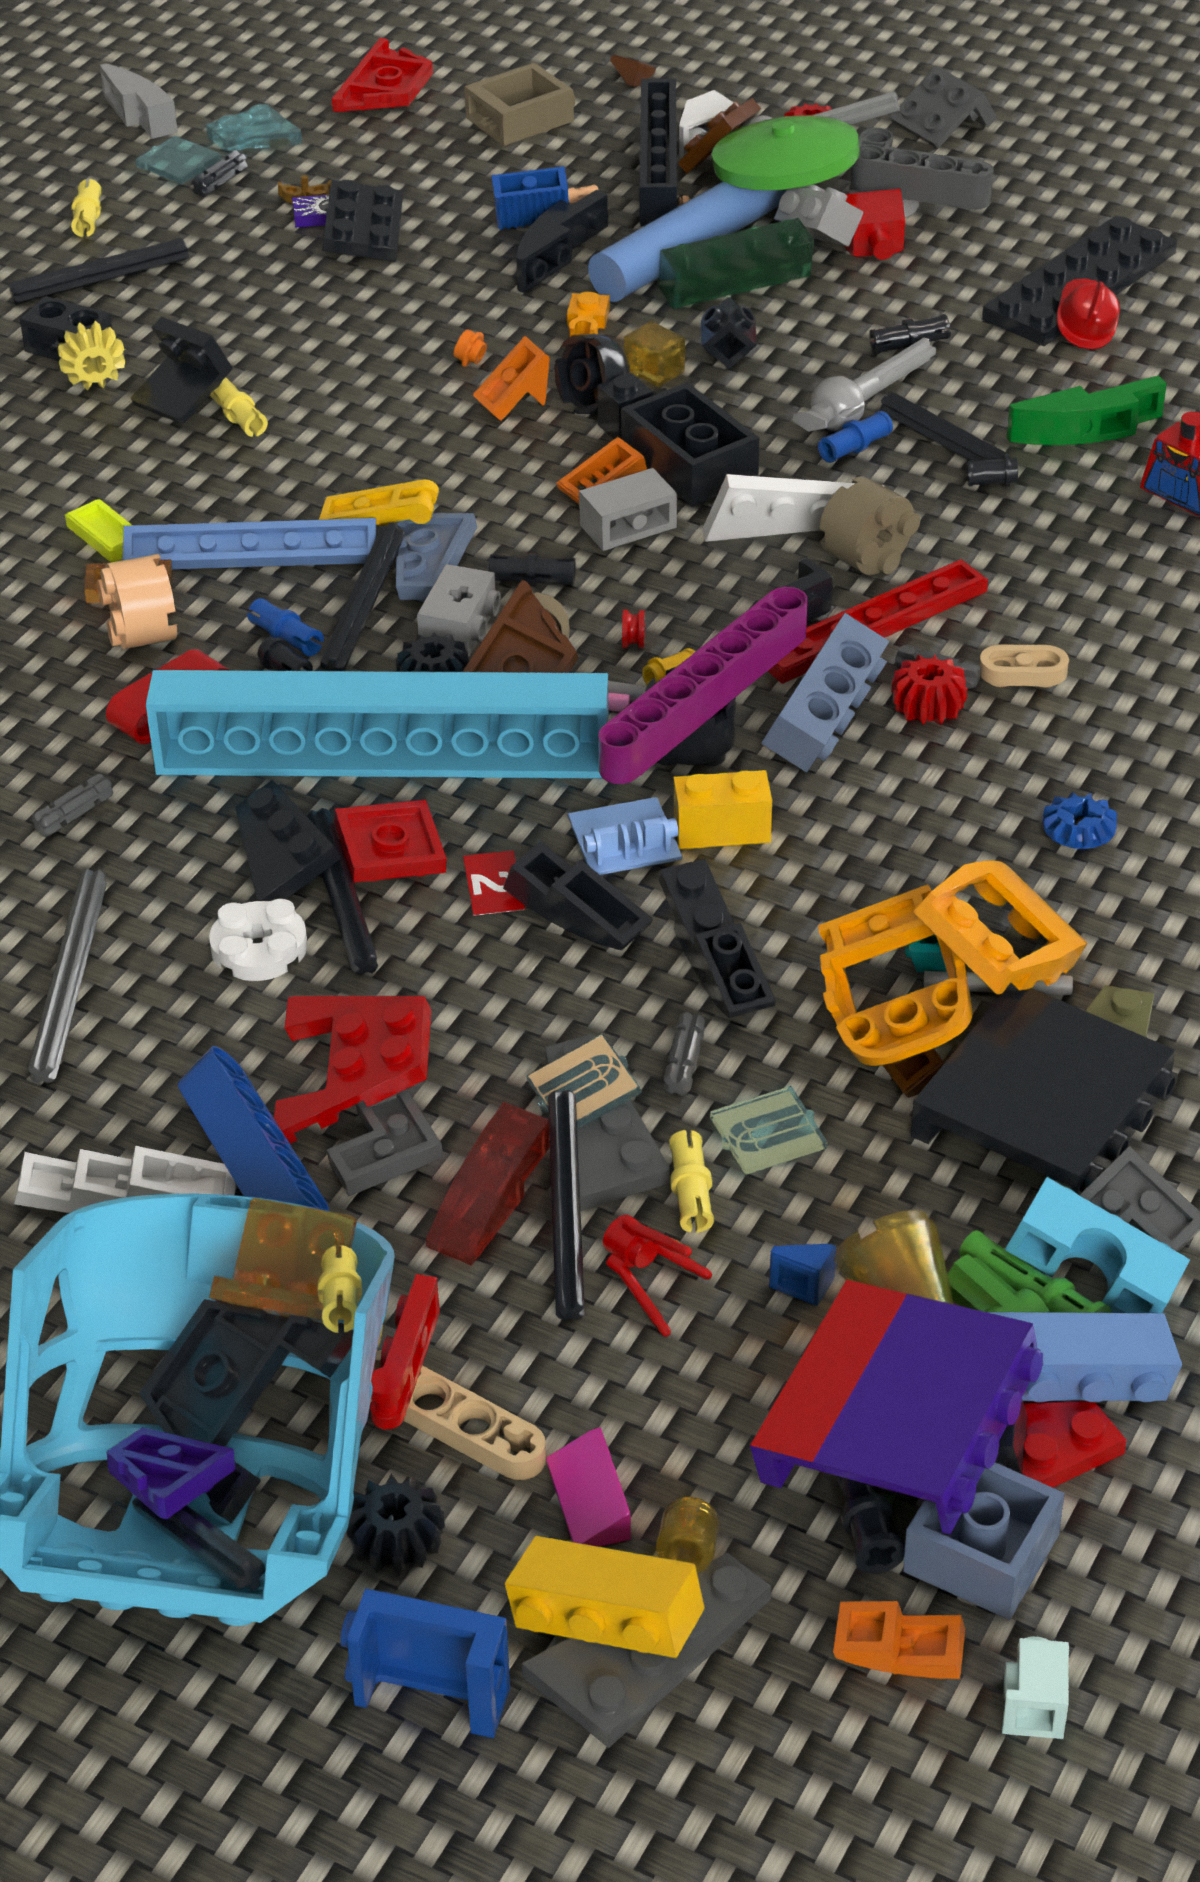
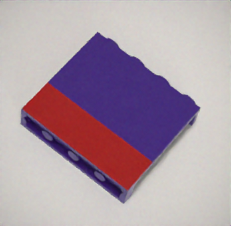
[750,1280,1043,1534]

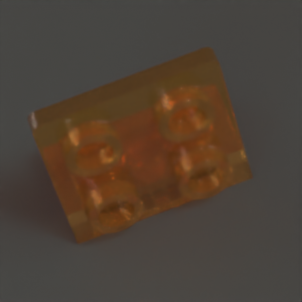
[209,1198,357,1323]

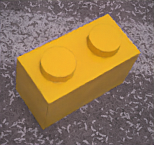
[674,770,772,849]

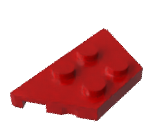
[332,38,433,112]

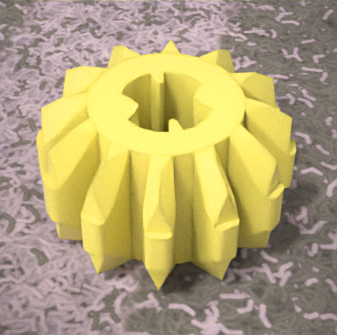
[58,320,125,391]

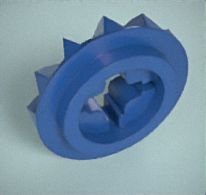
[1042,792,1117,849]

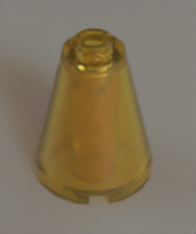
[834,1210,954,1304]

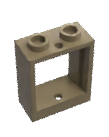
[464,62,575,146]

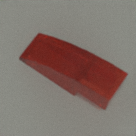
[426,1102,550,1266]

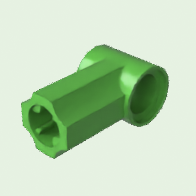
[942,1254,1049,1313]

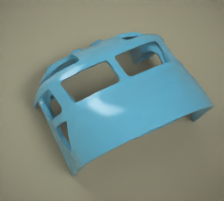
[0,1193,395,1626]

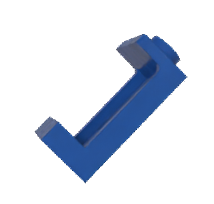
[341,1588,511,1738]

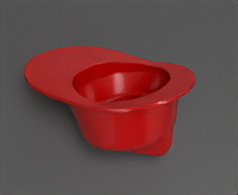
[1057,278,1120,350]

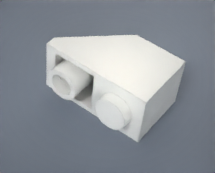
[679,90,734,159]

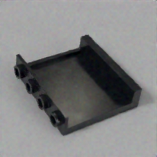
[911,983,1178,1195]

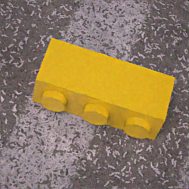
[504,1536,705,1658]

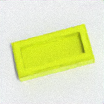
[65,499,133,563]

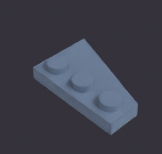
[396,513,477,602]

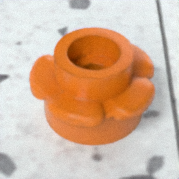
[453,329,487,367]

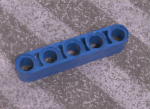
[177,1046,329,1212]

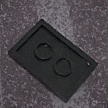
[322,180,404,262]

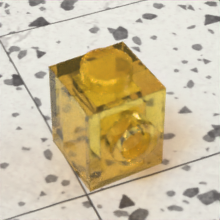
[624,321,685,387]

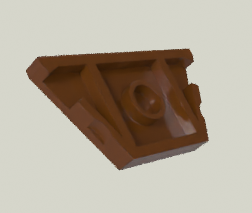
[463,580,578,673]

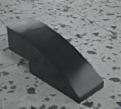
[503,841,653,951]

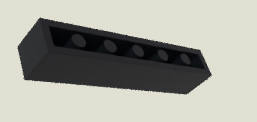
[639,79,677,226]

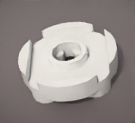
[209,899,307,981]

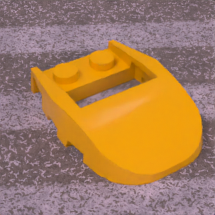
[913,860,1087,994]
[818,884,973,1066]

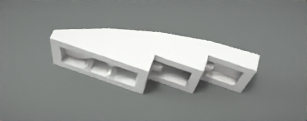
[14,1146,236,1213]

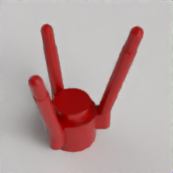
[603,1214,712,1337]

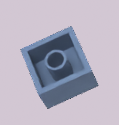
[903,1463,1065,1620]

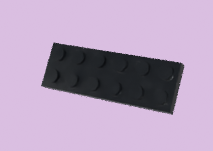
[982,215,1177,346]

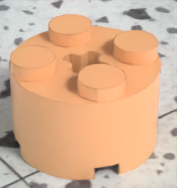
[97,554,177,649]

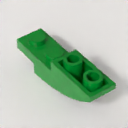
[1007,375,1167,445]

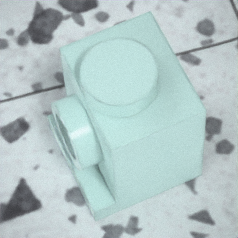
[1002,1636,1069,1739]

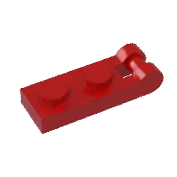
[370,1274,440,1429]

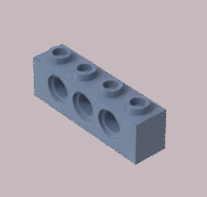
[761,613,889,773]

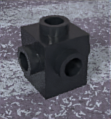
[701,297,757,369]

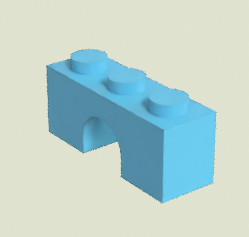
[1005,1177,1190,1313]

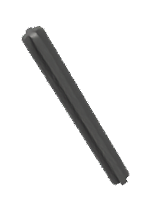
[28,869,107,1083]

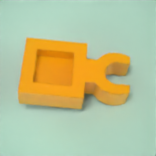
[567,292,610,337]

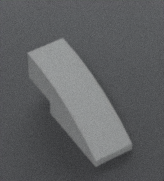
[100,64,178,139]

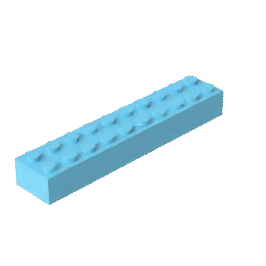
[146,670,609,779]

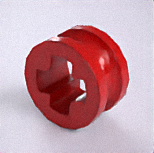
[622,609,645,649]

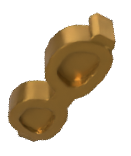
[278,175,331,203]

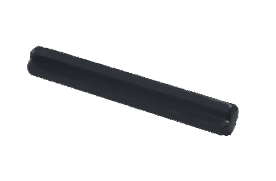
[880,392,1010,461]
[132,1497,266,1591]

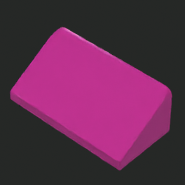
[546,1427,631,1547]

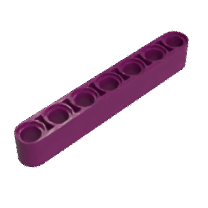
[598,587,807,784]

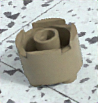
[819,476,921,575]

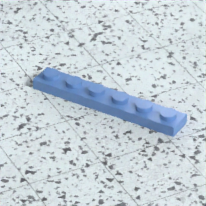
[123,518,377,569]

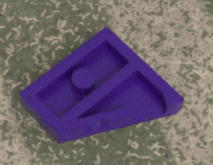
[106,1427,236,1519]

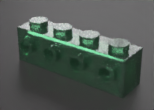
[658,218,814,309]

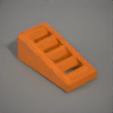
[556,437,647,504]

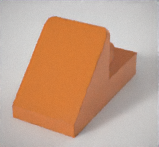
[473,336,550,421]

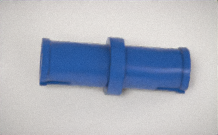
[818,411,893,463]
[247,598,324,657]

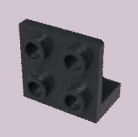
[131,317,233,424]

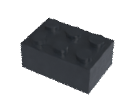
[621,382,759,506]

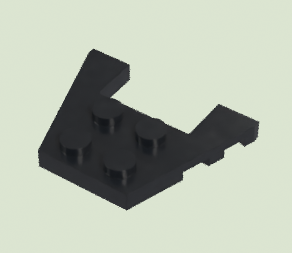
[140,1299,353,1524]

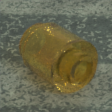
[656,1497,720,1574]

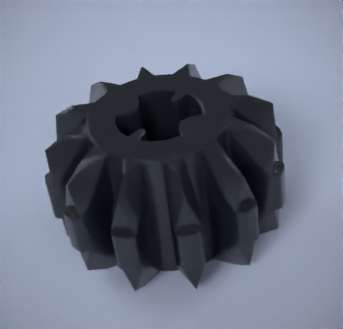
[396,632,470,672]
[346,1473,445,1576]

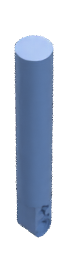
[588,181,786,302]

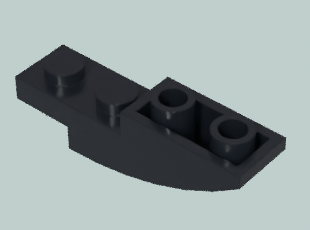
[516,190,609,293]
[659,859,776,1018]

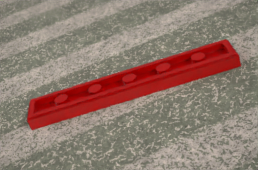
[768,559,988,684]

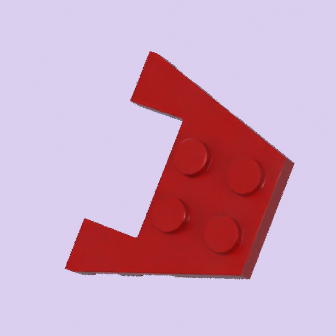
[274,996,431,1144]

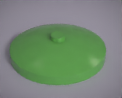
[712,115,860,190]

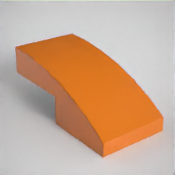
[833,1601,966,1679]

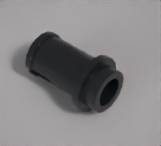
[967,454,1018,487]
[257,637,313,671]

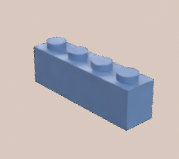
[987,1312,1182,1402]

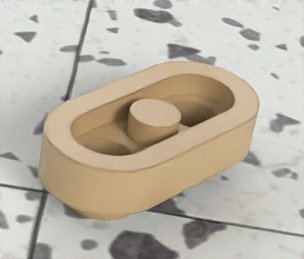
[979,645,1069,688]

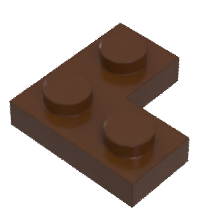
[678,98,761,173]

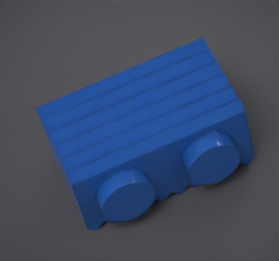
[491,166,569,230]

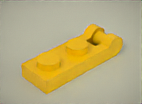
[319,479,439,526]

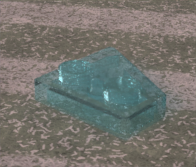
[206,104,302,151]

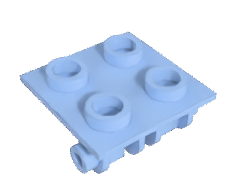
[568,797,682,875]

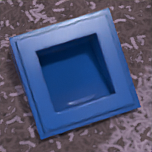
[769,1244,836,1306]

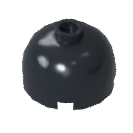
[554,334,630,414]

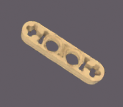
[370,1350,546,1480]

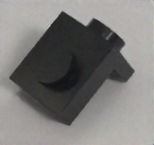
[783,558,833,622]

